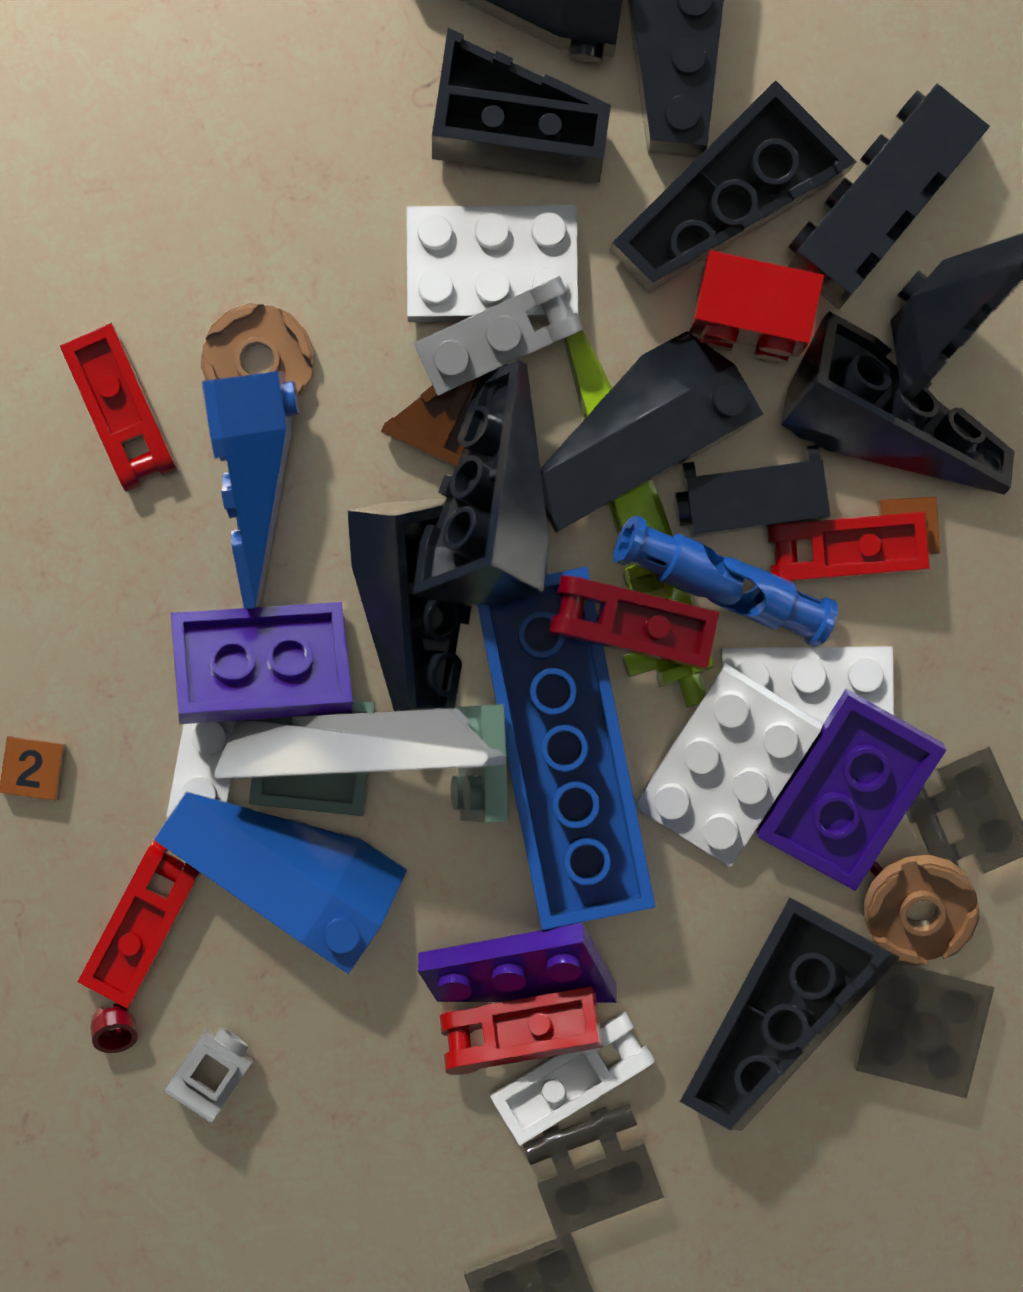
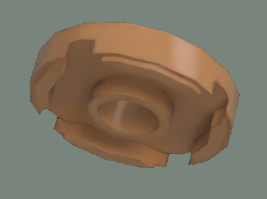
[201,303,314,400]
[864,855,980,965]

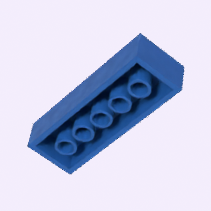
[477,567,656,930]

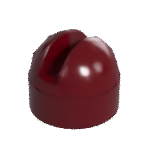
[90,1003,138,1053]

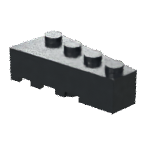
[628,0,724,158]
[609,80,857,292]
[788,83,990,310]
[680,897,900,1131]

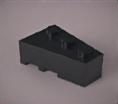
[432,28,611,182]

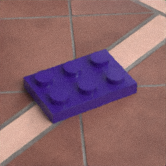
[171,602,353,724]
[756,689,946,891]

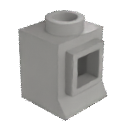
[164,1027,255,1123]

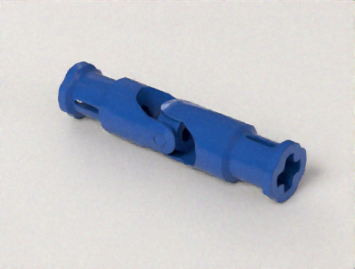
[613,515,838,647]

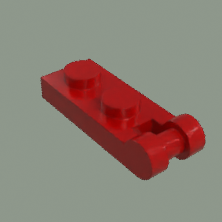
[60,323,178,492]
[767,511,931,582]
[77,840,201,1009]
[439,987,603,1075]

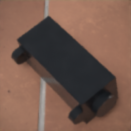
[675,445,830,538]

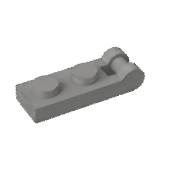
[414,276,584,395]

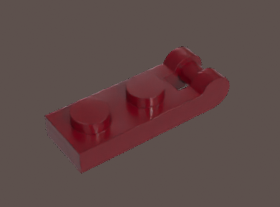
[549,575,719,670]

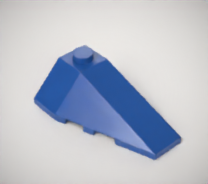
[202,371,300,609]
[154,791,407,974]

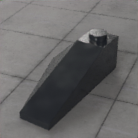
[460,0,622,63]
[890,233,1023,402]
[781,311,1015,495]
[540,331,764,533]
[413,360,549,606]
[348,498,472,712]

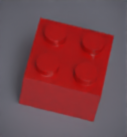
[689,250,824,363]

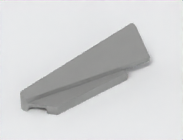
[214,708,505,779]

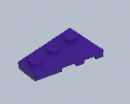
[418,923,617,1003]

